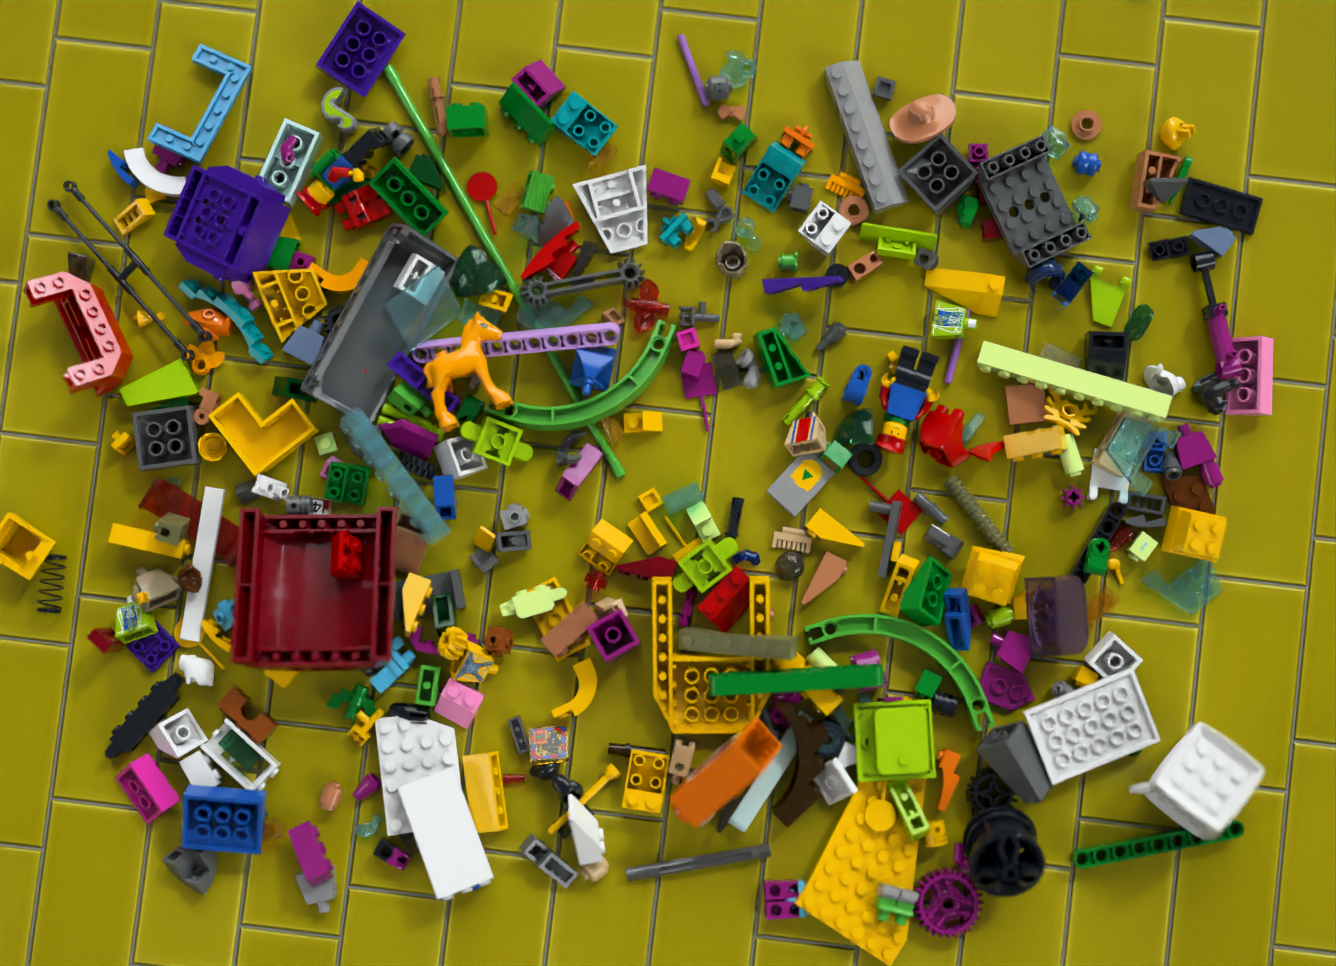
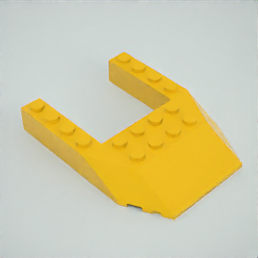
[652,576,770,734]

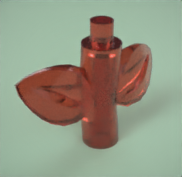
[623,279,670,332]

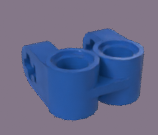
[841,364,872,406]

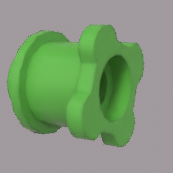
[777,252,798,273]

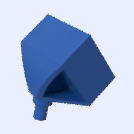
[570,346,617,396]

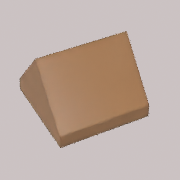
[601,307,625,326]

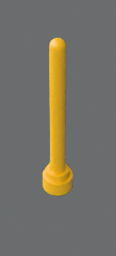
[548,763,621,835]

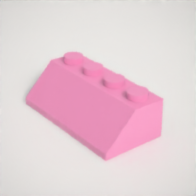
[1225,336,1273,416]

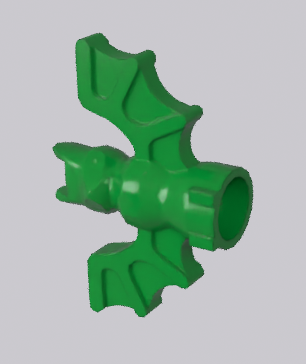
[326,684,377,724]

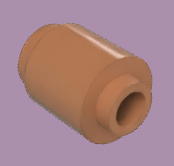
[319,781,344,811]

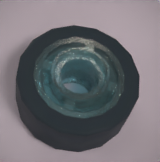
[817,719,845,758]

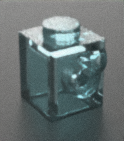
[511,212,543,243]
[778,312,808,343]

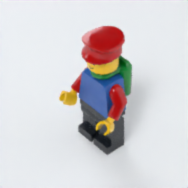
[296,127,392,217]
[874,345,940,455]

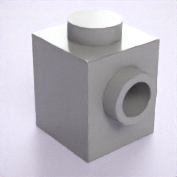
[500,503,530,531]

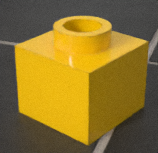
[1071,665,1100,688]

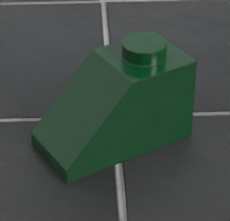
[409,154,446,193]
[272,376,317,403]
[432,592,458,638]

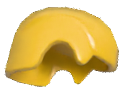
[197,432,227,462]

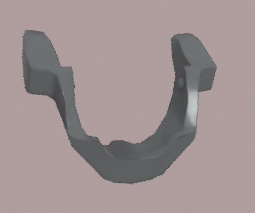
[556,429,586,466]

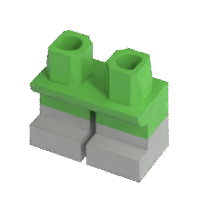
[874,883,919,926]

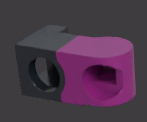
[373,836,412,871]

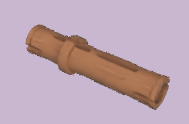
[427,77,449,136]

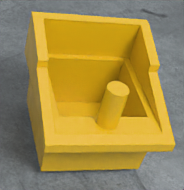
[1161,505,1227,563]
[0,512,57,581]
[961,546,1025,606]

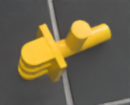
[347,708,384,747]

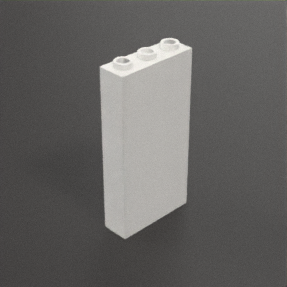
[398,766,494,901]

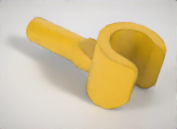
[1107,558,1124,584]

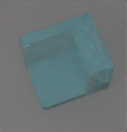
[1041,125,1070,160]

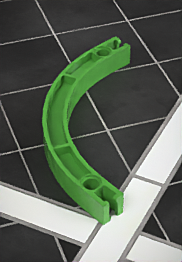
[483,319,678,431]
[803,614,996,732]

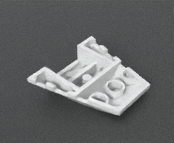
[572,165,648,254]

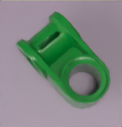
[456,394,485,429]
[1083,538,1110,576]

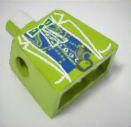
[931,300,978,340]
[115,595,158,644]

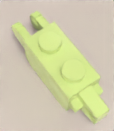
[500,584,568,618]

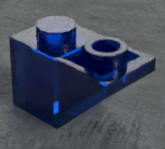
[1051,261,1094,306]

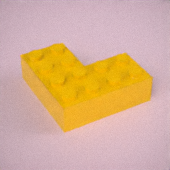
[208,392,320,477]

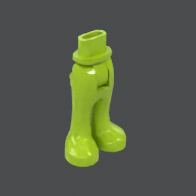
[377,399,444,444]

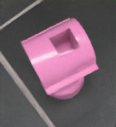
[231,280,263,312]

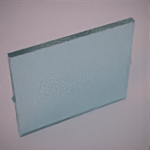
[384,265,463,352]

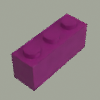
[288,821,334,887]

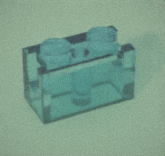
[662,481,705,515]

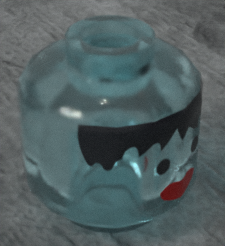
[1071,195,1100,224]

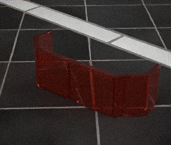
[138,477,239,568]

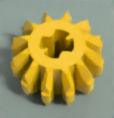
[437,626,469,661]

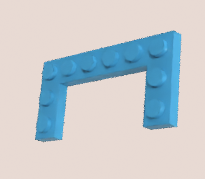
[147,44,253,164]

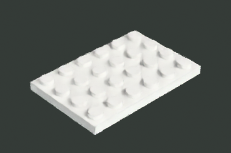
[1023,668,1161,785]

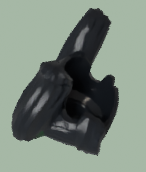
[1191,371,1239,415]

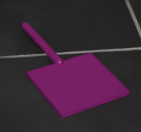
[680,362,717,432]

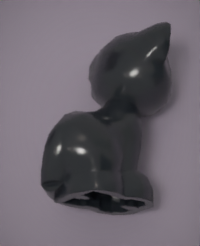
[529,751,584,806]

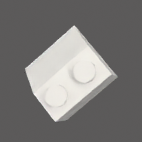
[433,436,488,480]

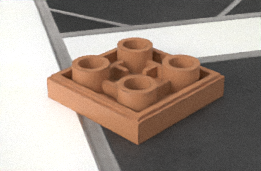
[1004,384,1048,425]

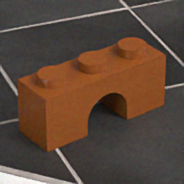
[217,686,279,743]

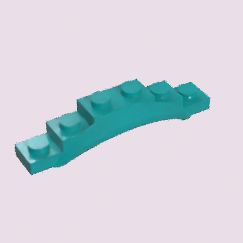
[179,278,274,365]

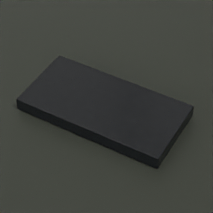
[1178,177,1263,236]

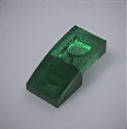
[218,729,262,771]

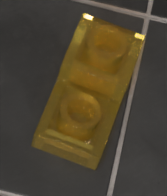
[1078,586,1120,627]

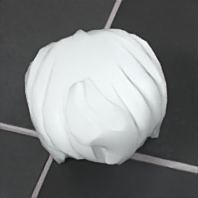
[179,655,214,686]

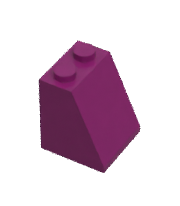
[586,608,641,664]

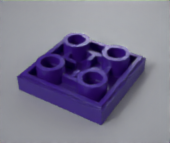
[125,618,181,673]

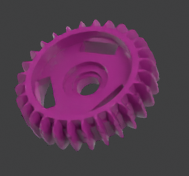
[913,866,984,940]

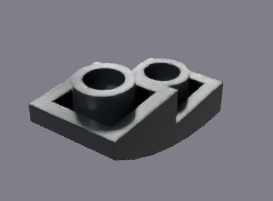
[1148,236,1190,262]

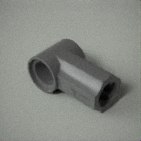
[923,524,964,559]

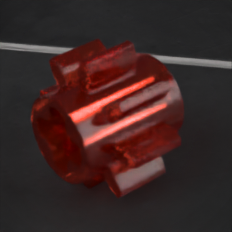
[584,569,608,593]

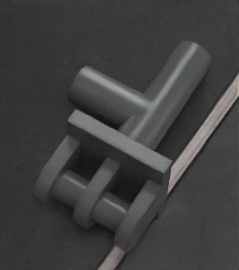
[679,302,720,328]

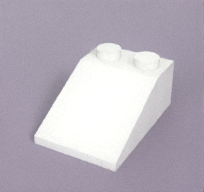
[568,794,606,865]

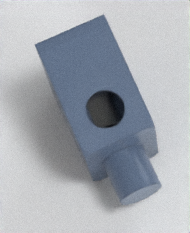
[282,320,326,365]

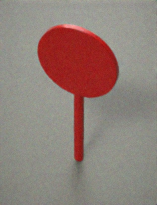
[467,172,497,235]

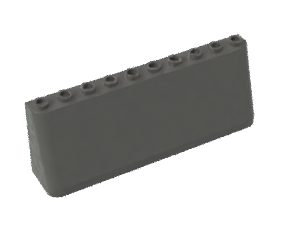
[301,223,460,427]

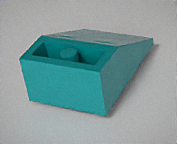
[551,91,619,156]
[742,141,807,213]

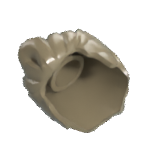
[715,241,748,279]

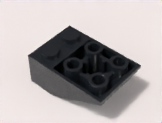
[1084,331,1128,382]

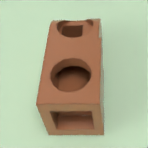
[846,251,884,284]
[194,388,223,426]

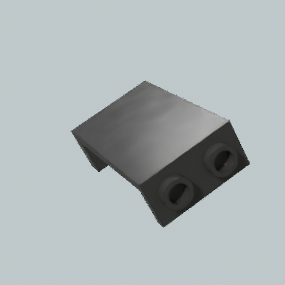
[393,569,467,621]

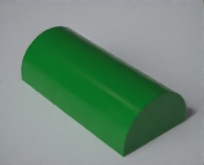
[368,156,449,237]

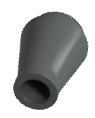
[1163,451,1183,480]

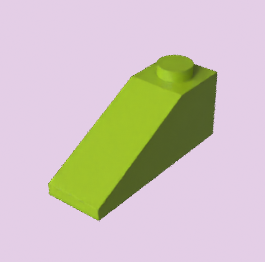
[887,779,930,843]

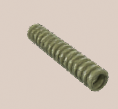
[943,475,1014,553]

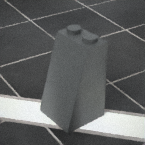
[976,721,1053,804]

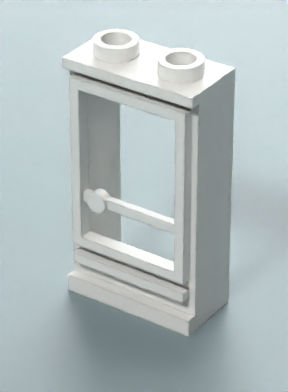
[200,717,281,791]

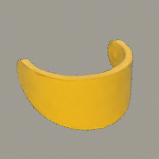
[684,216,707,251]

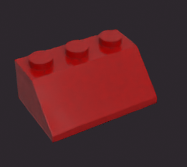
[696,565,749,633]

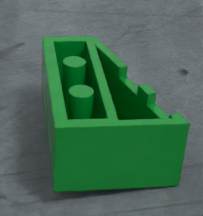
[753,327,812,391]

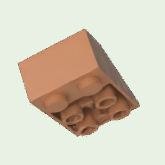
[395,509,438,575]

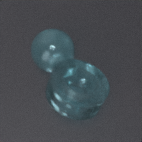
[735,217,762,250]

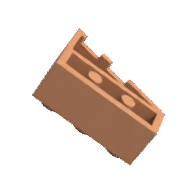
[1129,150,1182,213]
[540,601,600,657]

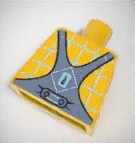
[448,640,498,683]

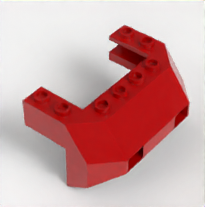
[23,271,133,397]

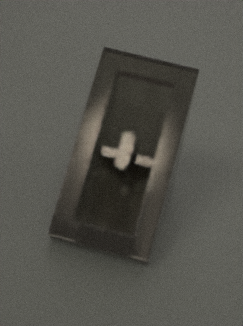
[68,251,96,283]
[711,349,742,391]

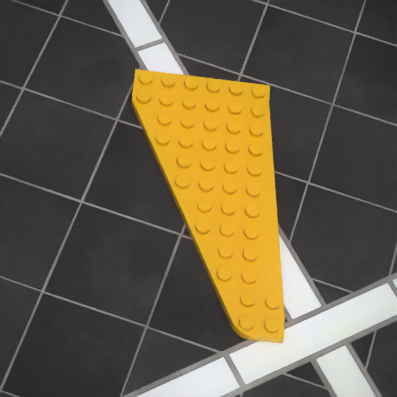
[794,695,926,966]

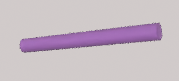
[677,34,710,107]
[944,309,971,384]

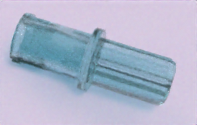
[962,412,985,448]

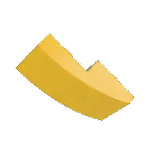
[201,618,232,652]

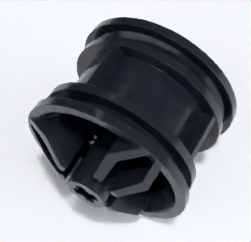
[963,806,1045,897]

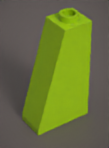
[119,358,200,408]

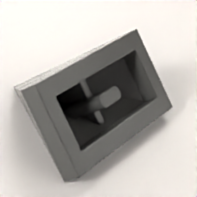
[1143,178,1188,204]

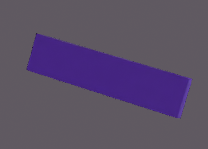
[762,276,844,295]
[387,351,461,413]

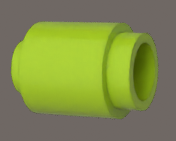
[984,606,1015,629]

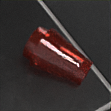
[1109,524,1135,552]

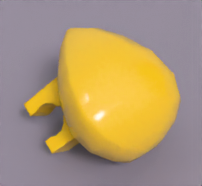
[1159,117,1196,150]

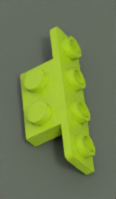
[859,223,937,260]

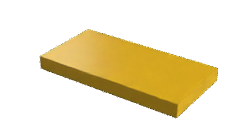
[527,576,591,662]

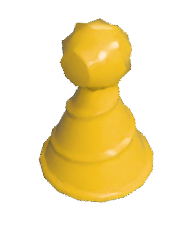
[134,309,165,328]

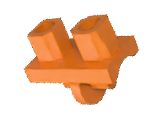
[780,125,815,159]

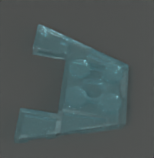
[516,271,594,340]
[1105,417,1182,497]
[1140,558,1222,615]

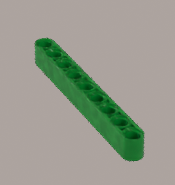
[708,663,884,696]
[1070,819,1244,868]

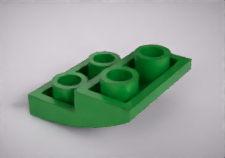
[324,461,371,506]

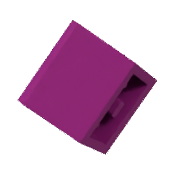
[511,59,566,110]

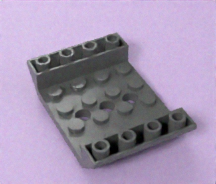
[978,134,1092,269]

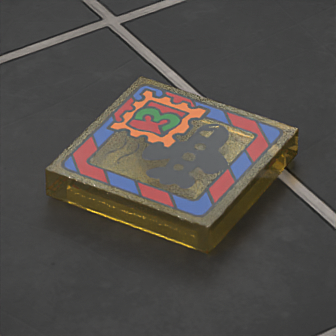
[529,725,569,765]

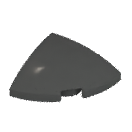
[538,195,574,248]

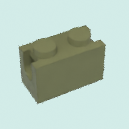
[153,512,191,546]

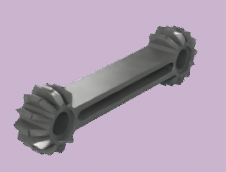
[520,258,645,309]

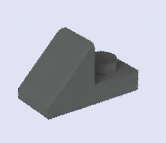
[495,530,532,552]

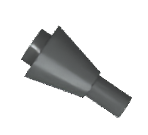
[816,321,847,352]

